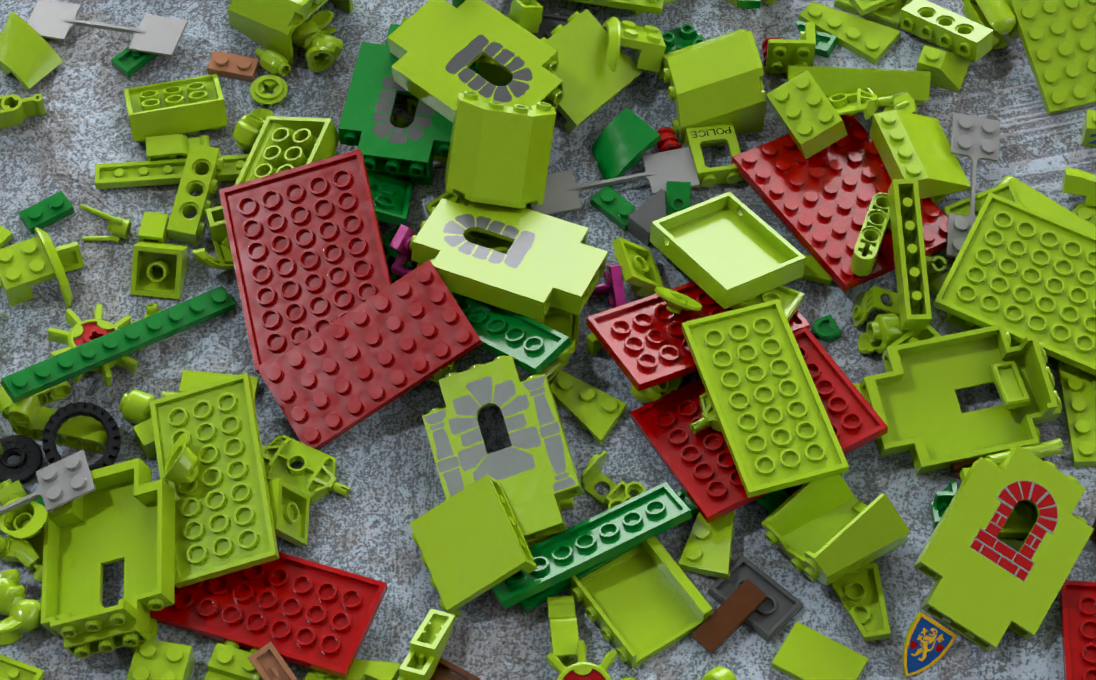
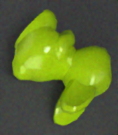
[291,10,344,73]
[0,569,41,646]

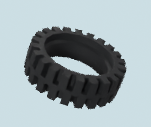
[42,402,121,471]

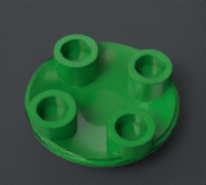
[662,24,706,54]

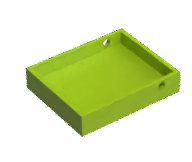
[650,192,806,309]

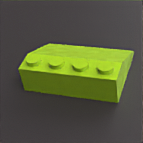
[124,73,228,143]
[870,110,971,199]
[235,116,340,185]

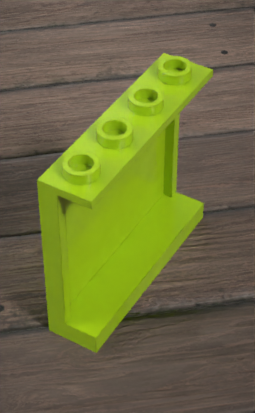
[540,9,642,133]
[410,474,538,618]
[570,536,712,669]

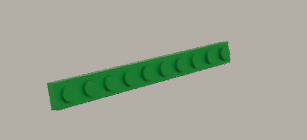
[1,286,235,403]

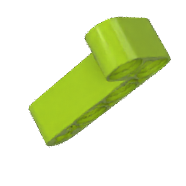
[850,193,891,276]
[8,394,108,454]

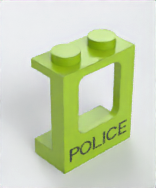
[684,122,743,187]

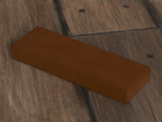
[692,579,767,655]

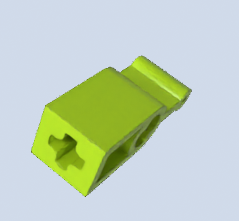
[0,94,46,129]
[145,134,210,161]
[547,595,579,666]

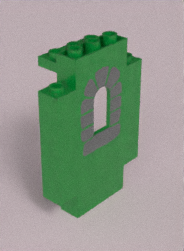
[338,24,479,185]

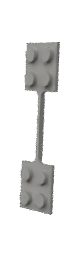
[27,0,188,57]
[946,112,1000,258]
[531,147,700,215]
[0,450,96,516]

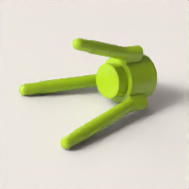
[80,204,132,243]

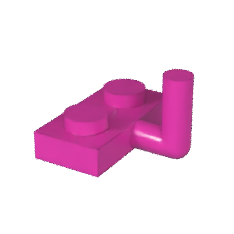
[389,224,418,277]
[591,263,626,309]

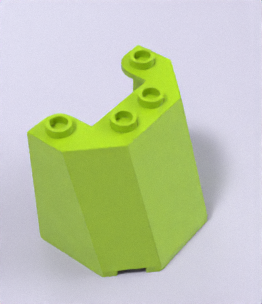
[228,0,353,65]
[657,29,767,143]
[445,91,556,208]
[761,474,910,586]

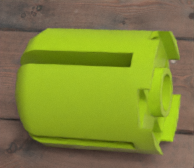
[961,0,1020,50]

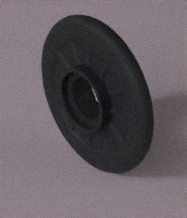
[0,435,43,483]

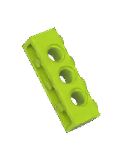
[900,0,993,62]
[167,143,224,245]

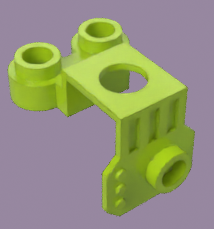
[852,286,910,333]
[581,451,646,510]

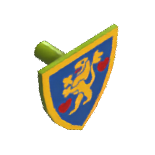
[902,611,958,677]

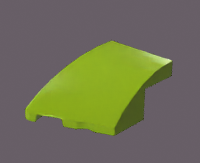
[0,11,63,91]

